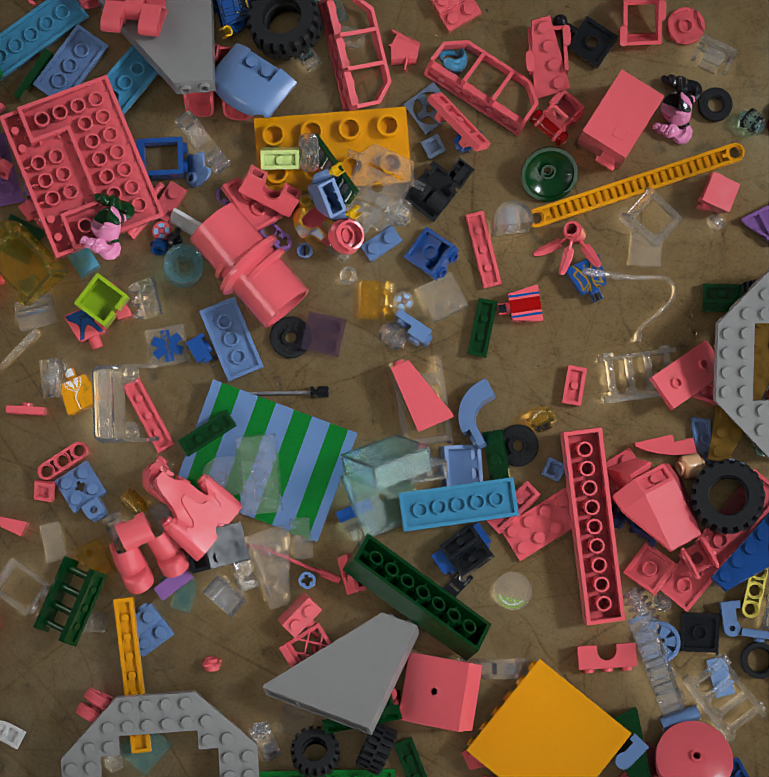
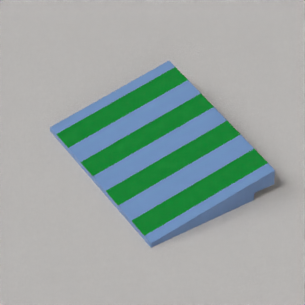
[178,379,358,542]

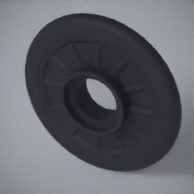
[270,316,312,358]
[503,424,539,467]

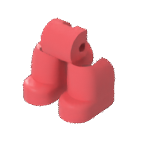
[184,44,251,121]
[109,511,189,594]

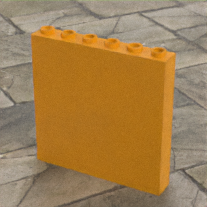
[466,659,632,777]

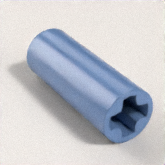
[660,704,701,732]

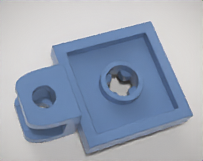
[54,460,107,522]

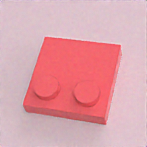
[623,543,678,596]

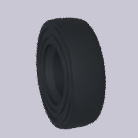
[698,87,733,122]

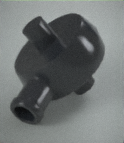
[165,227,183,250]

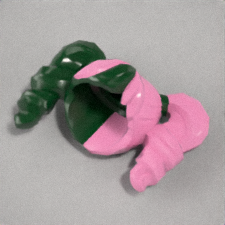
[80,192,135,260]

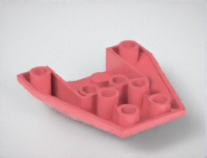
[612,463,701,552]

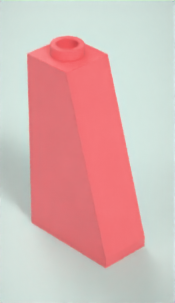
[391,359,454,432]

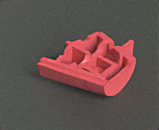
[389,29,421,72]

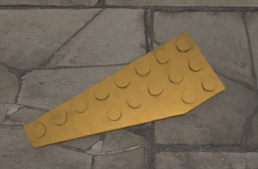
[707,323,769,461]

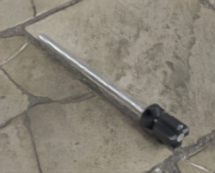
[249,386,329,398]

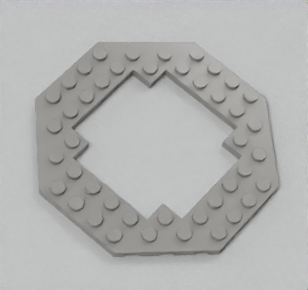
[713,268,769,458]
[61,690,259,777]

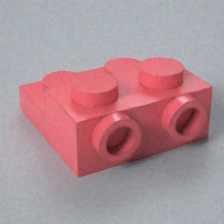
[430,0,482,33]

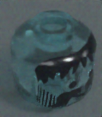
[738,108,766,136]

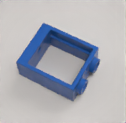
[136,137,188,180]

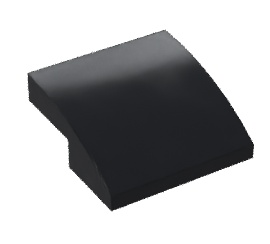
[439,523,495,580]

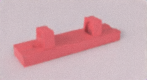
[427,92,491,152]

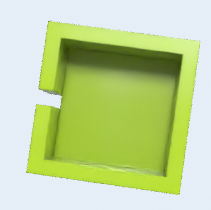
[74,273,130,329]

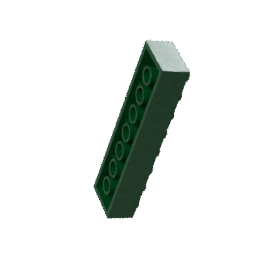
[343,533,491,661]

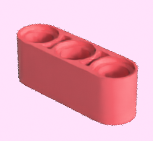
[37,442,90,480]

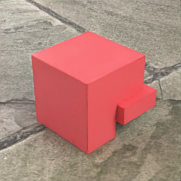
[696,172,741,214]

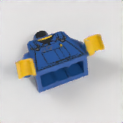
[214,0,257,39]

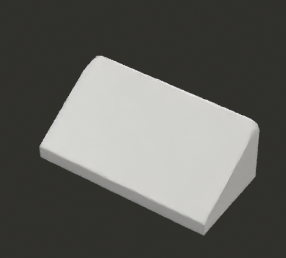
[169,208,202,236]

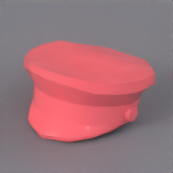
[328,218,364,254]

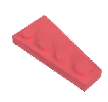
[531,15,571,99]

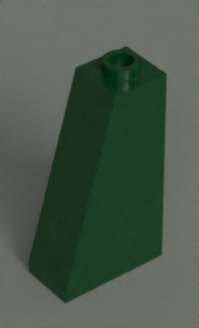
[613,707,651,777]

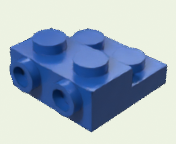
[404,226,459,281]

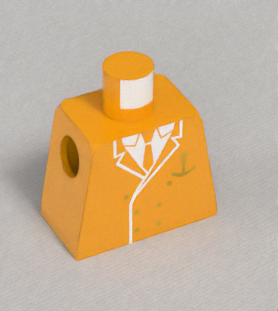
[60,368,104,416]

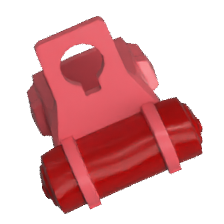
[529,90,585,146]

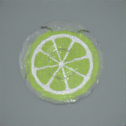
[494,572,532,610]

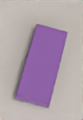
[153,569,194,601]

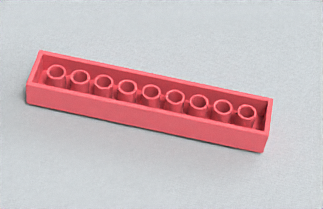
[560,427,625,626]

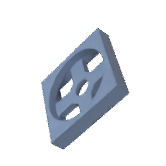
[403,82,445,135]

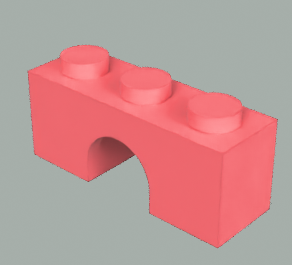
[238,164,302,217]
[576,642,637,673]

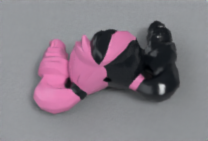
[652,74,702,144]

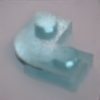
[159,573,197,613]

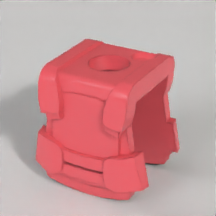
[678,537,720,579]

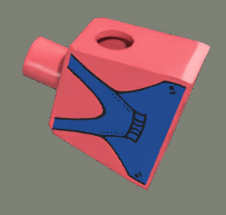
[64,309,107,351]

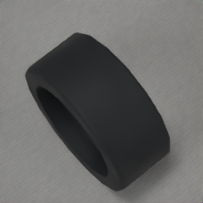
[740,642,769,679]

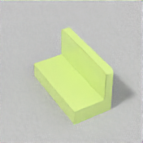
[260,147,300,170]

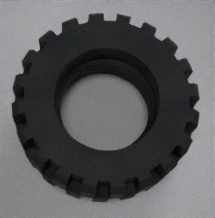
[247,0,323,61]
[690,459,766,535]

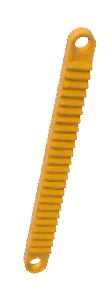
[526,143,745,229]

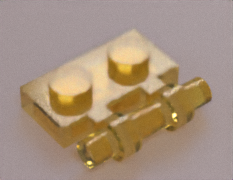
[360,280,396,320]

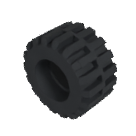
[356,723,398,775]
[290,726,340,777]

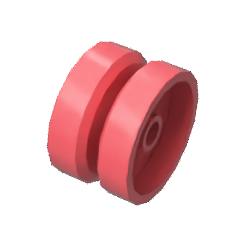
[75,687,114,723]

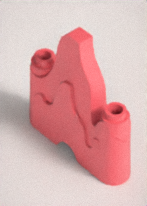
[154,472,243,561]

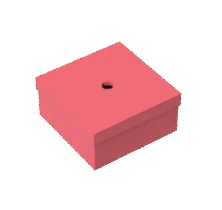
[399,652,483,732]

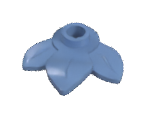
[186,151,212,188]

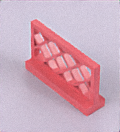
[279,623,332,668]

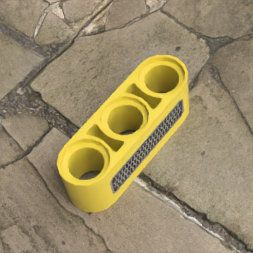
[739,568,768,618]

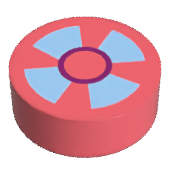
[152,221,172,240]

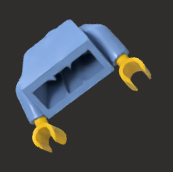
[307,162,362,220]

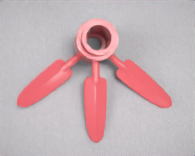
[533,221,601,275]

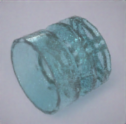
[163,244,203,288]

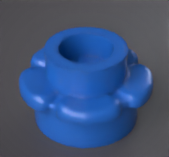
[150,238,168,255]

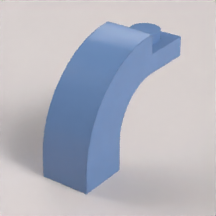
[458,378,496,449]

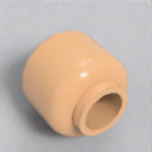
[675,453,706,479]

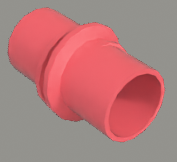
[190,203,309,328]

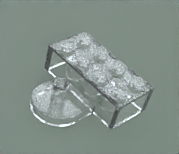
[202,433,283,515]

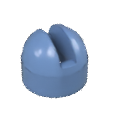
[297,243,313,258]

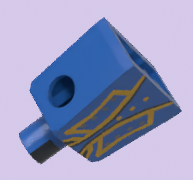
[565,254,607,303]

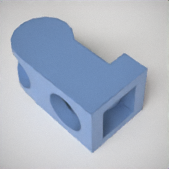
[718,599,741,637]
[615,734,649,770]

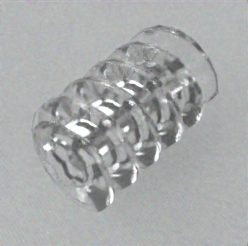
[623,585,660,628]

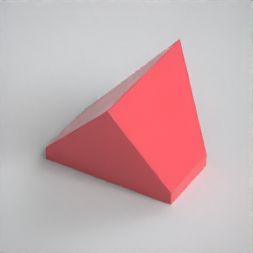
[607,458,652,489]

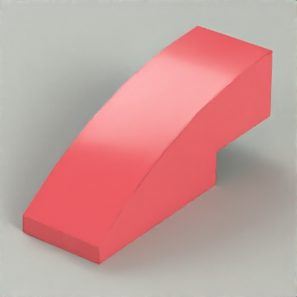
[633,434,697,456]

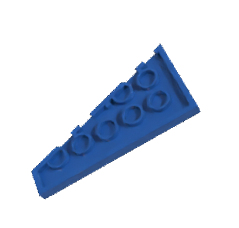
[711,514,769,592]

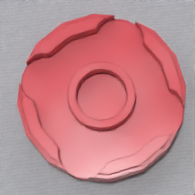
[666,7,705,45]

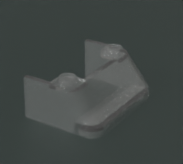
[92,364,159,443]

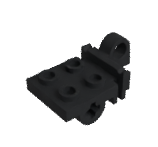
[403,158,475,222]

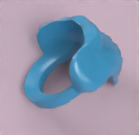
[439,48,468,75]

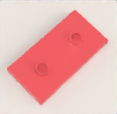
[649,340,715,410]

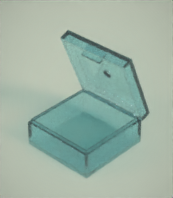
[340,434,434,537]

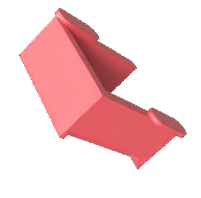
[620,0,666,46]
[526,25,571,77]

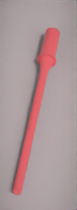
[251,542,342,584]

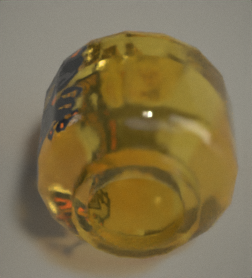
[526,405,556,433]

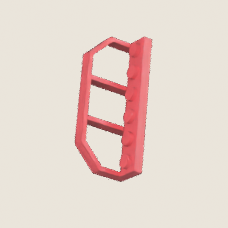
[317,0,392,111]
[423,40,539,136]

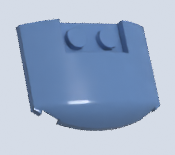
[215,43,297,118]

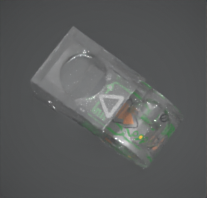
[298,47,323,74]

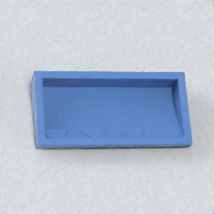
[440,444,486,521]

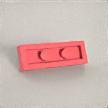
[486,481,541,535]

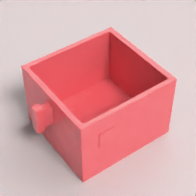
[577,70,664,172]

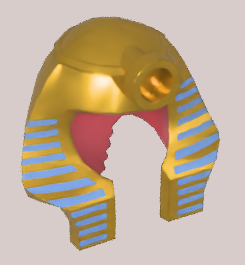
[292,195,339,246]

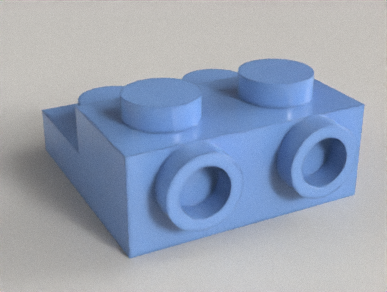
[395,309,433,347]
[136,603,175,657]

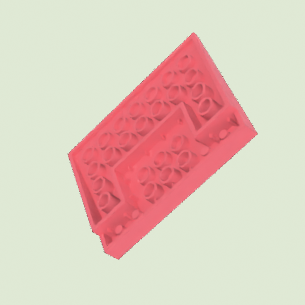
[0,75,165,261]

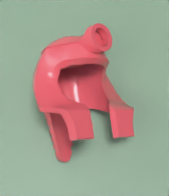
[142,455,190,504]

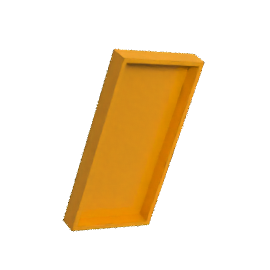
[254,106,412,193]

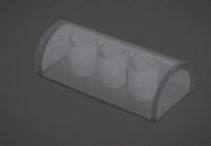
[491,200,534,237]

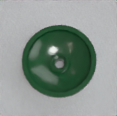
[521,146,578,202]

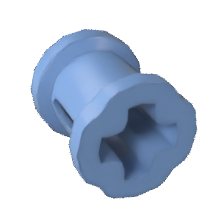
[298,572,316,589]

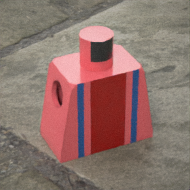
[498,285,543,323]

